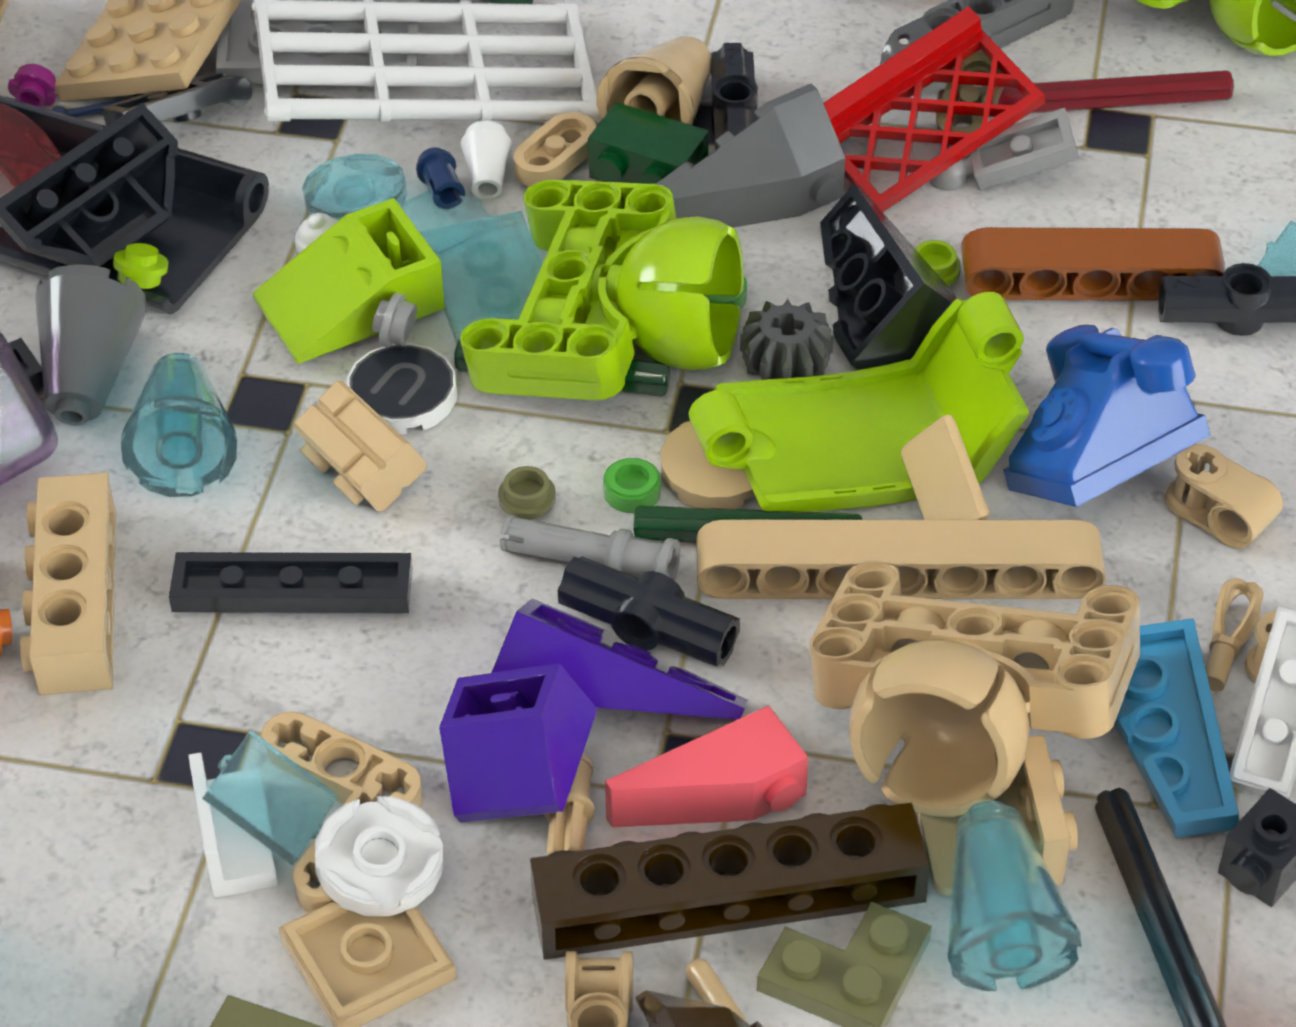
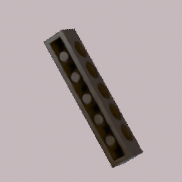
[530,802,930,960]

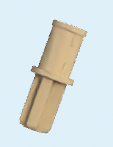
[544,754,594,855]

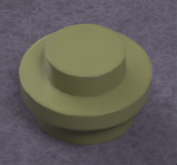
[498,466,556,520]

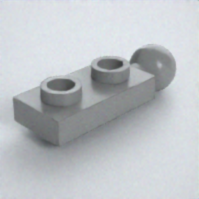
[930,108,1080,191]

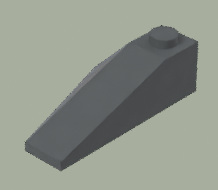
[656,83,845,228]

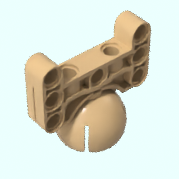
[810,561,1140,817]

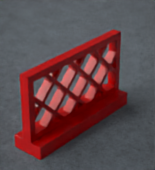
[823,6,1045,212]

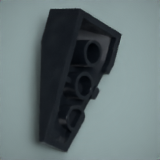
[820,183,957,370]

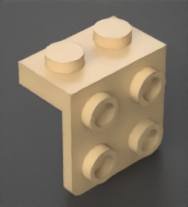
[917,735,1078,895]

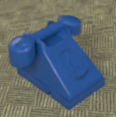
[1003,324,1211,507]

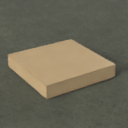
[278,901,457,1027]

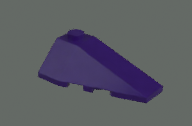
[491,598,748,720]

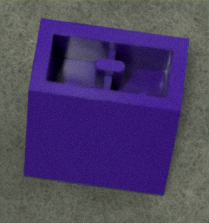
[439,663,598,823]

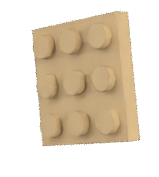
[55,0,241,102]

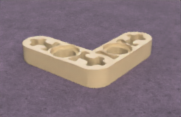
[261,712,423,913]

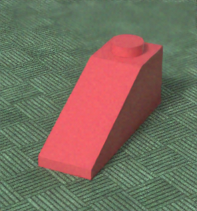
[605,705,809,827]

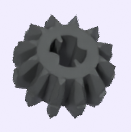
[740,298,834,380]

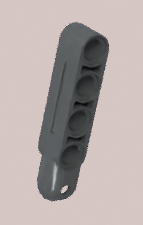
[880,0,1075,70]

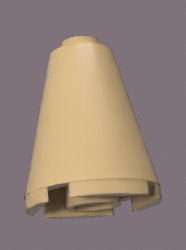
[596,36,712,125]

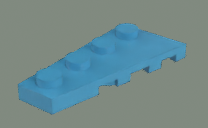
[1114,618,1239,838]

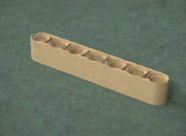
[697,520,1106,599]

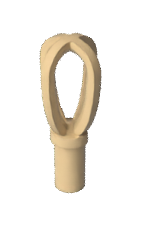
[1205,578,1264,692]

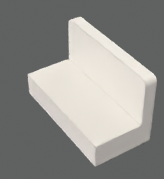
[188,752,278,899]

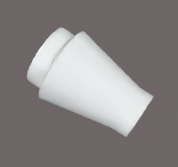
[461,121,512,199]

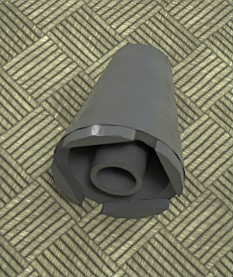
[35,264,147,425]

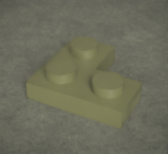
[757,902,932,1027]

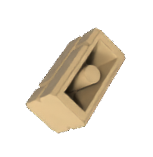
[294,381,427,512]

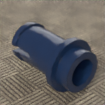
[415,147,465,209]

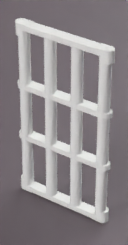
[252,0,601,124]

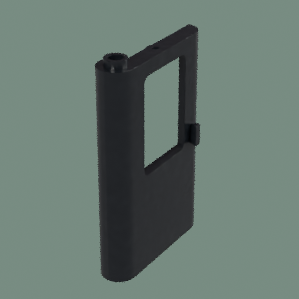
[0,95,269,314]

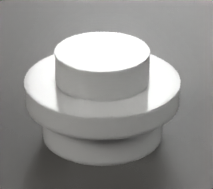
[372,292,417,347]

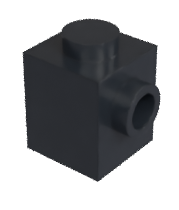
[1218,788,1296,907]

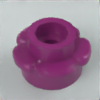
[8,64,57,107]

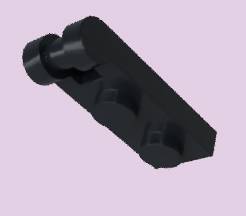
[101,72,253,126]

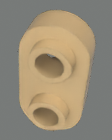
[513,112,597,187]

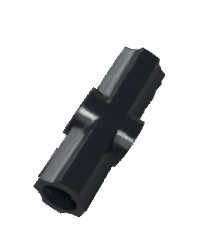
[711,43,758,151]
[1158,263,1296,336]
[557,556,740,667]

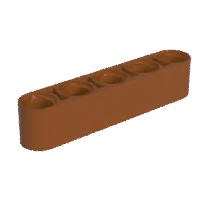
[961,227,1226,300]

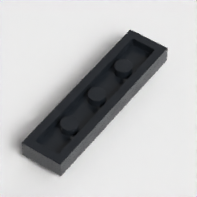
[169,552,413,613]

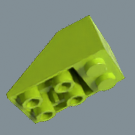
[252,198,445,364]

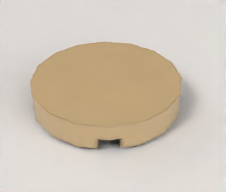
[661,421,757,509]

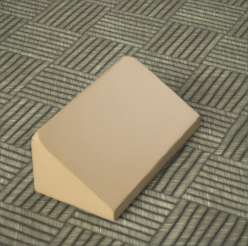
[901,414,990,520]

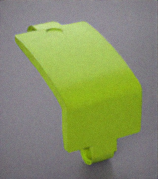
[688,292,1029,512]

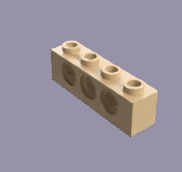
[20,472,116,695]

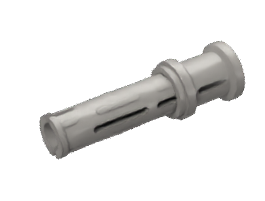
[500,514,681,581]

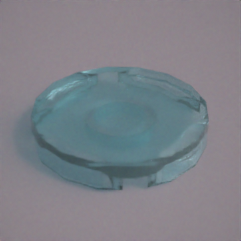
[302,154,407,221]

